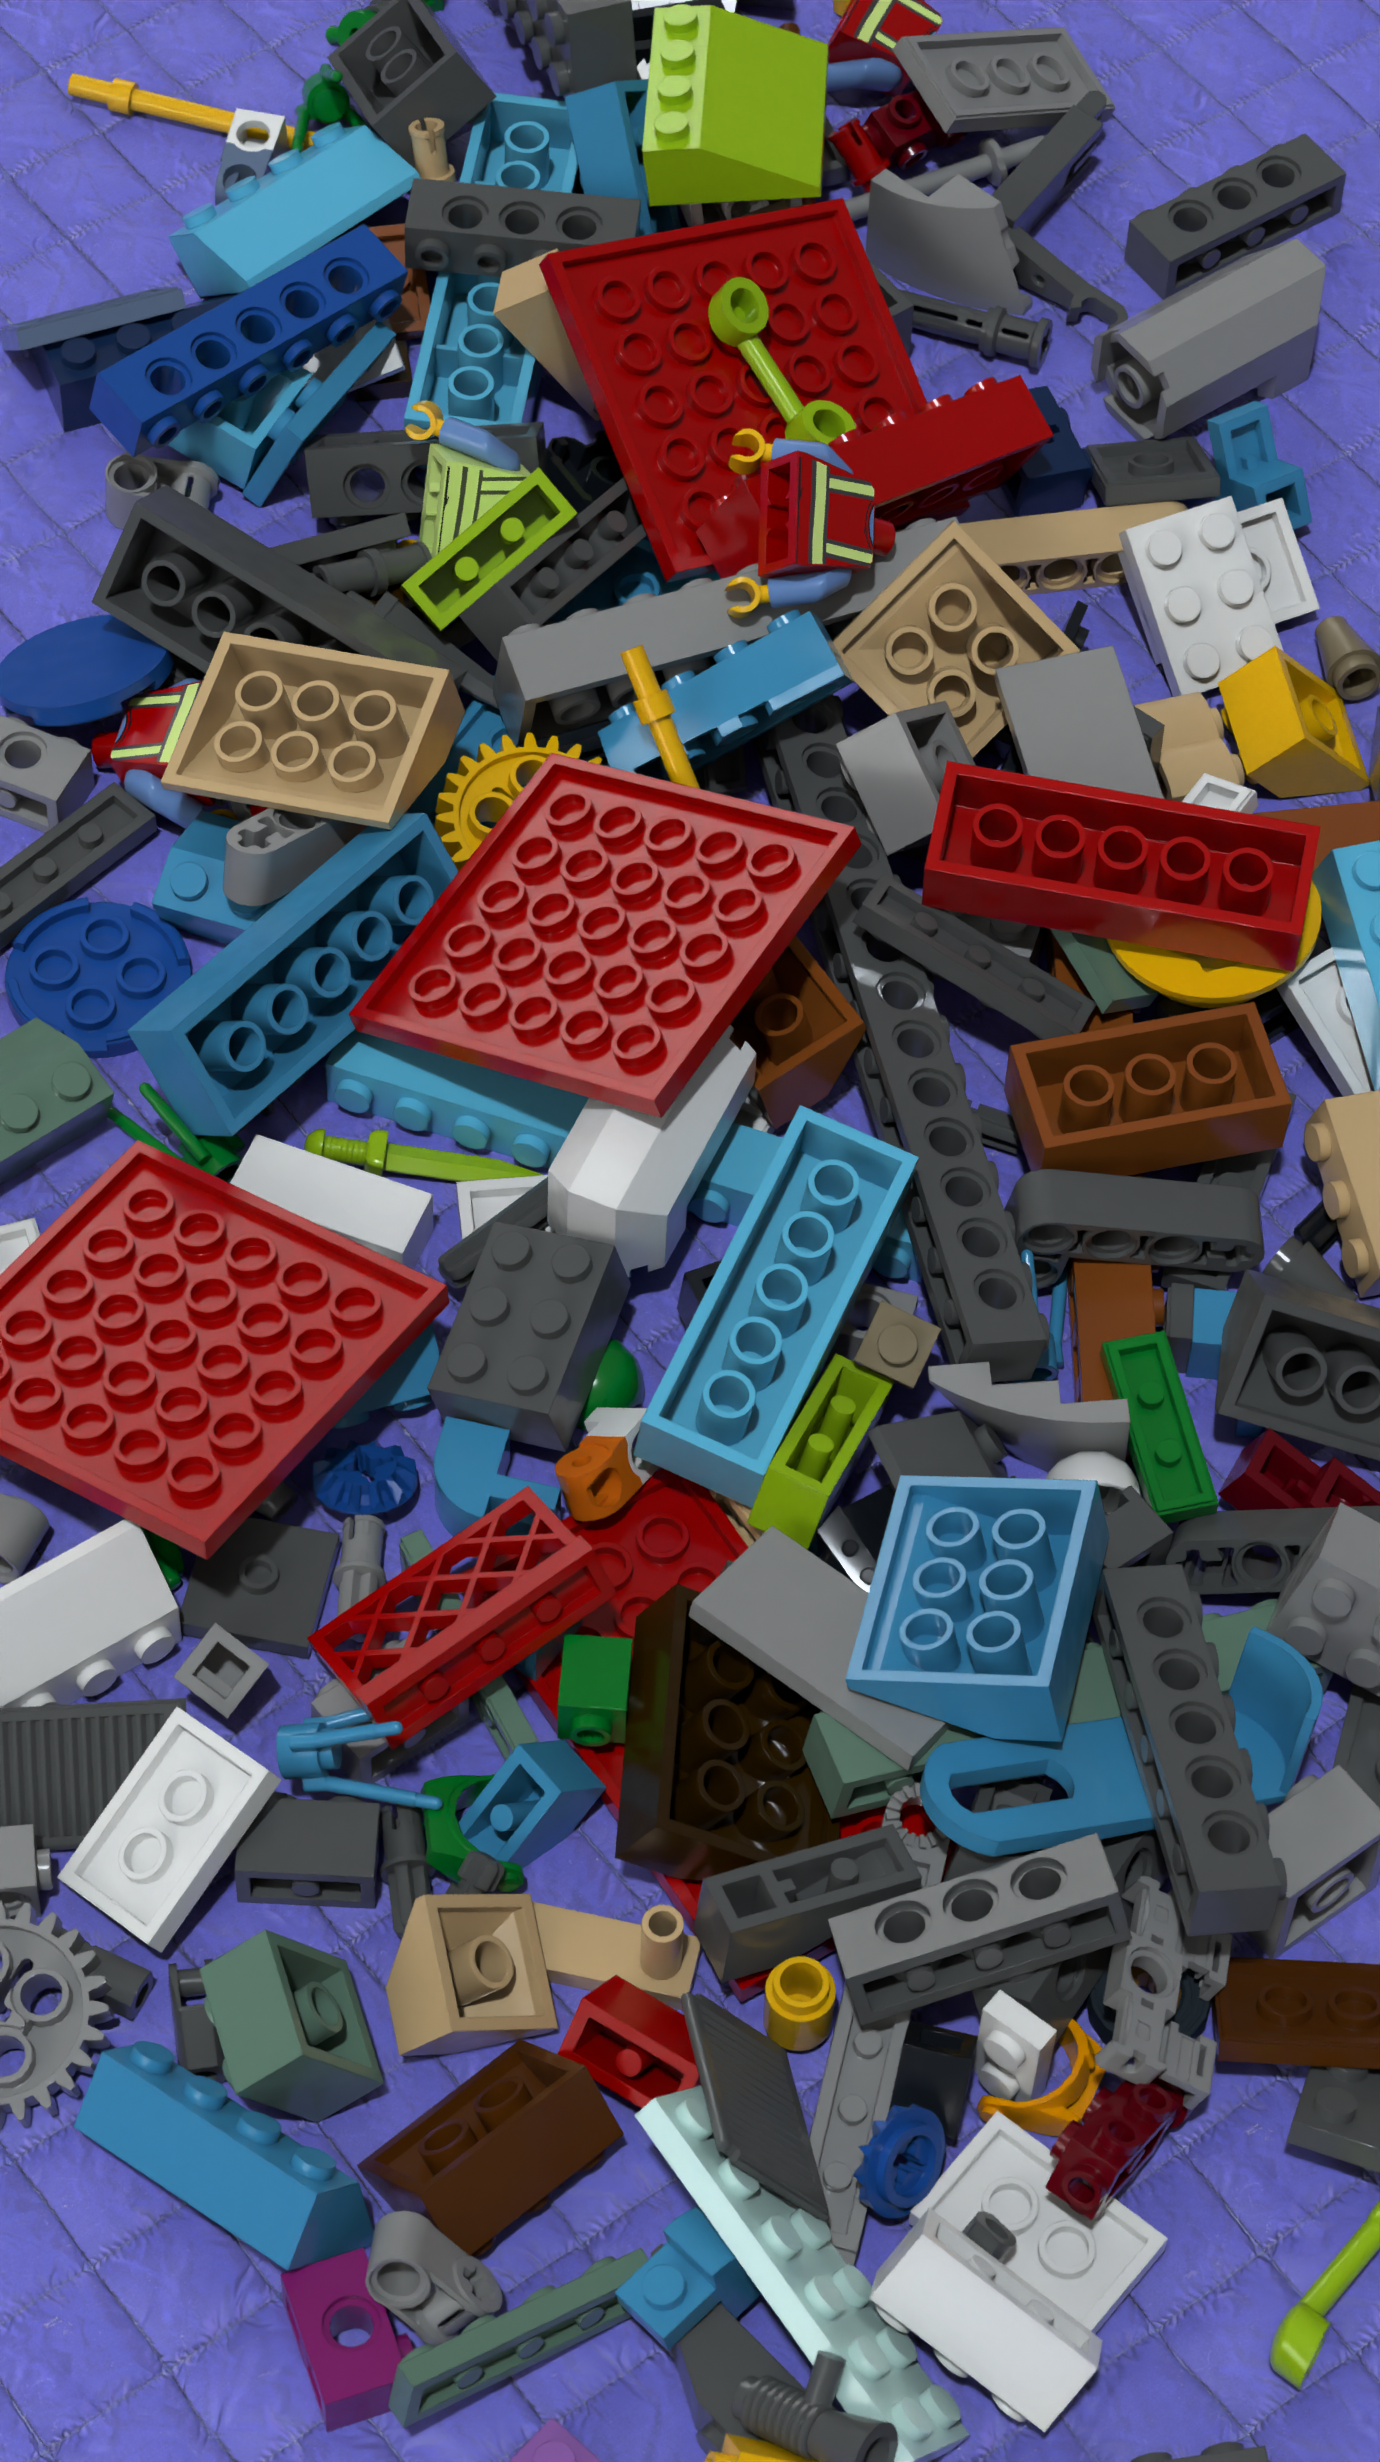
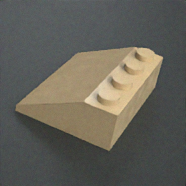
[161,632,465,830]

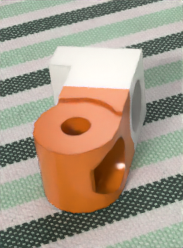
[555,1407,659,1522]

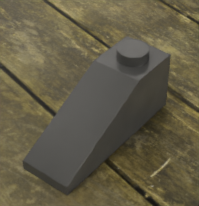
[693,1824,922,1983]
[651,2244,806,2454]

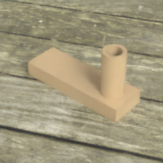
[532,1902,702,2011]

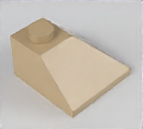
[386,1894,558,2056]

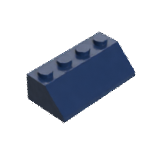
[30,293,240,433]

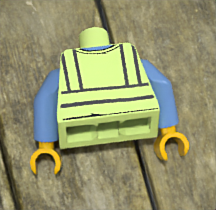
[396,400,531,558]

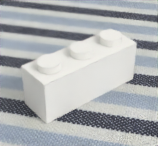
[230,1134,434,1269]
[869,2208,1103,2432]

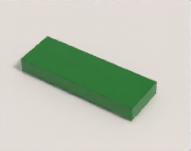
[1100,1331,1219,1524]

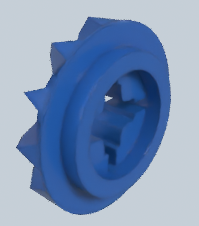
[312,1439,418,1515]
[853,2103,946,2218]

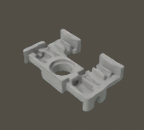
[1094,1876,1233,2110]

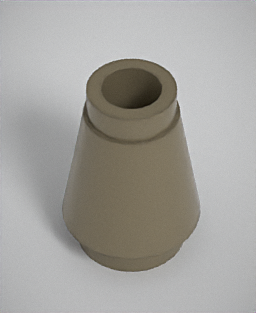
[1315,616,1380,701]

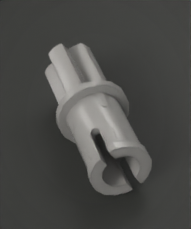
[333,1514,386,1642]

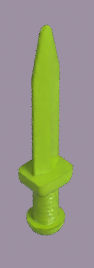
[304,1128,543,1182]

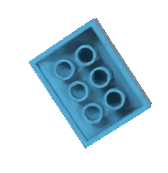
[845,1475,1110,1742]

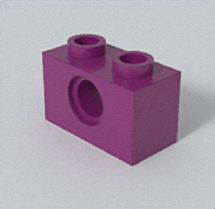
[280,2247,413,2432]

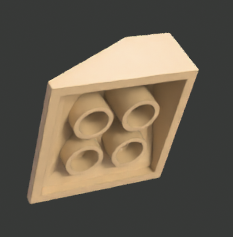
[832,520,1081,758]

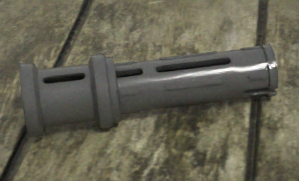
[899,289,1053,369]

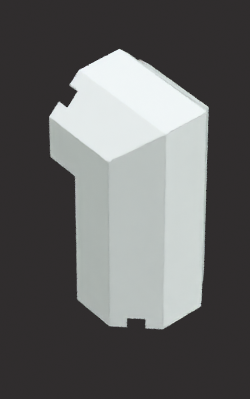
[547,1025,757,1278]

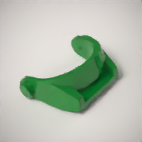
[420,1774,524,1892]

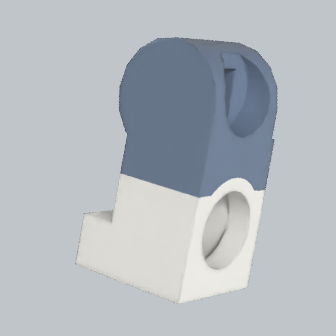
[215,108,289,206]

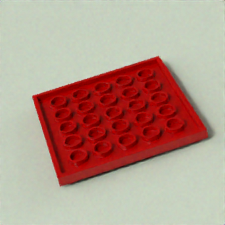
[539,198,970,583]
[349,753,861,1118]
[0,1140,449,1560]

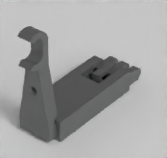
[992,91,1128,330]

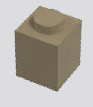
[853,1301,942,1390]

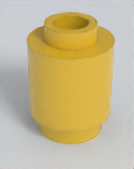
[763,1956,836,2051]

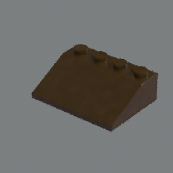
[615,1584,840,1880]

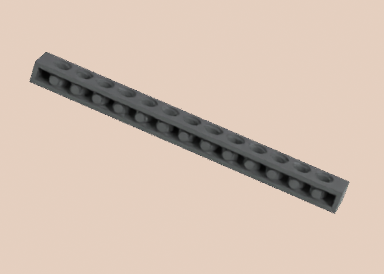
[752,694,1050,1382]

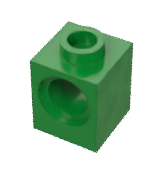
[558,1634,633,1747]

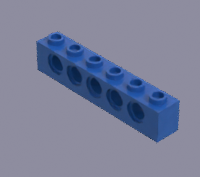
[89,224,408,458]

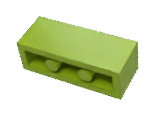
[400,467,578,633]
[747,1353,895,1550]

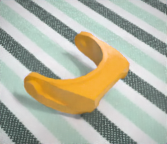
[977,2018,1106,2136]

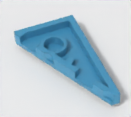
[241,322,397,508]

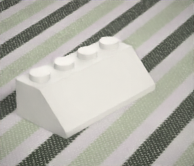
[0,1518,182,1708]

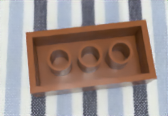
[1004,1002,1292,1176]

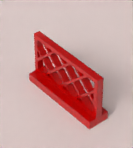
[307,1486,617,1750]

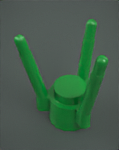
[292,63,380,153]
[108,1083,246,1182]

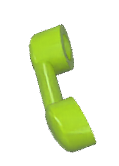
[708,277,856,445]
[1270,2200,1380,2390]

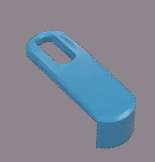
[920,1626,1323,1857]

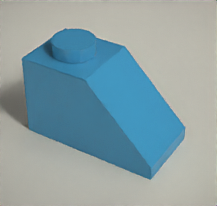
[458,1740,607,1891]

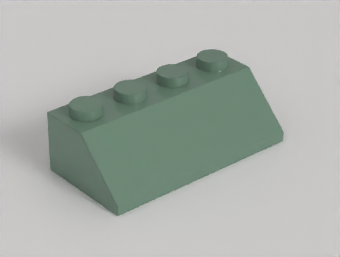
[0,1017,115,1185]

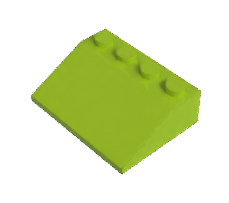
[642,4,829,206]

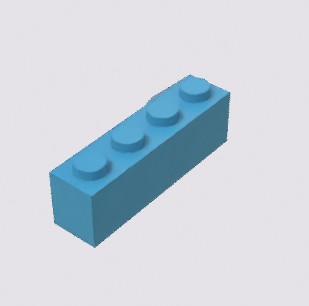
[598,610,854,782]
[74,2041,374,2271]

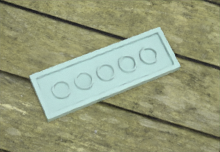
[634,2085,970,2462]

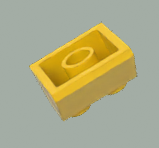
[1218,646,1370,798]

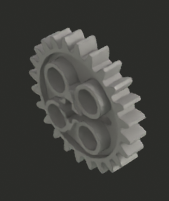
[0,1900,114,2132]

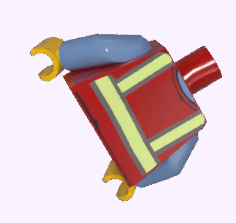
[827,0,943,97]
[724,428,896,618]
[92,678,238,829]

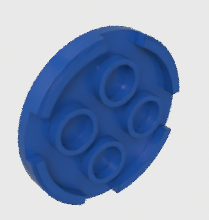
[0,615,174,727]
[4,897,191,1058]

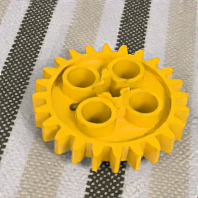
[434,732,602,871]

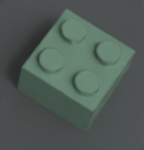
[199,1929,384,2123]

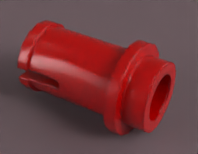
[827,118,891,194]

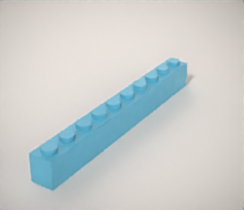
[326,1028,923,1283]

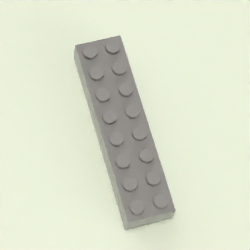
[493,517,960,745]

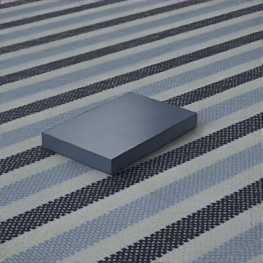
[0,286,187,351]

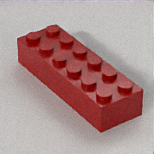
[696,375,1054,579]
[921,761,1321,972]

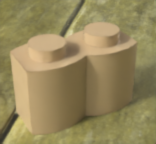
[1133,692,1245,802]

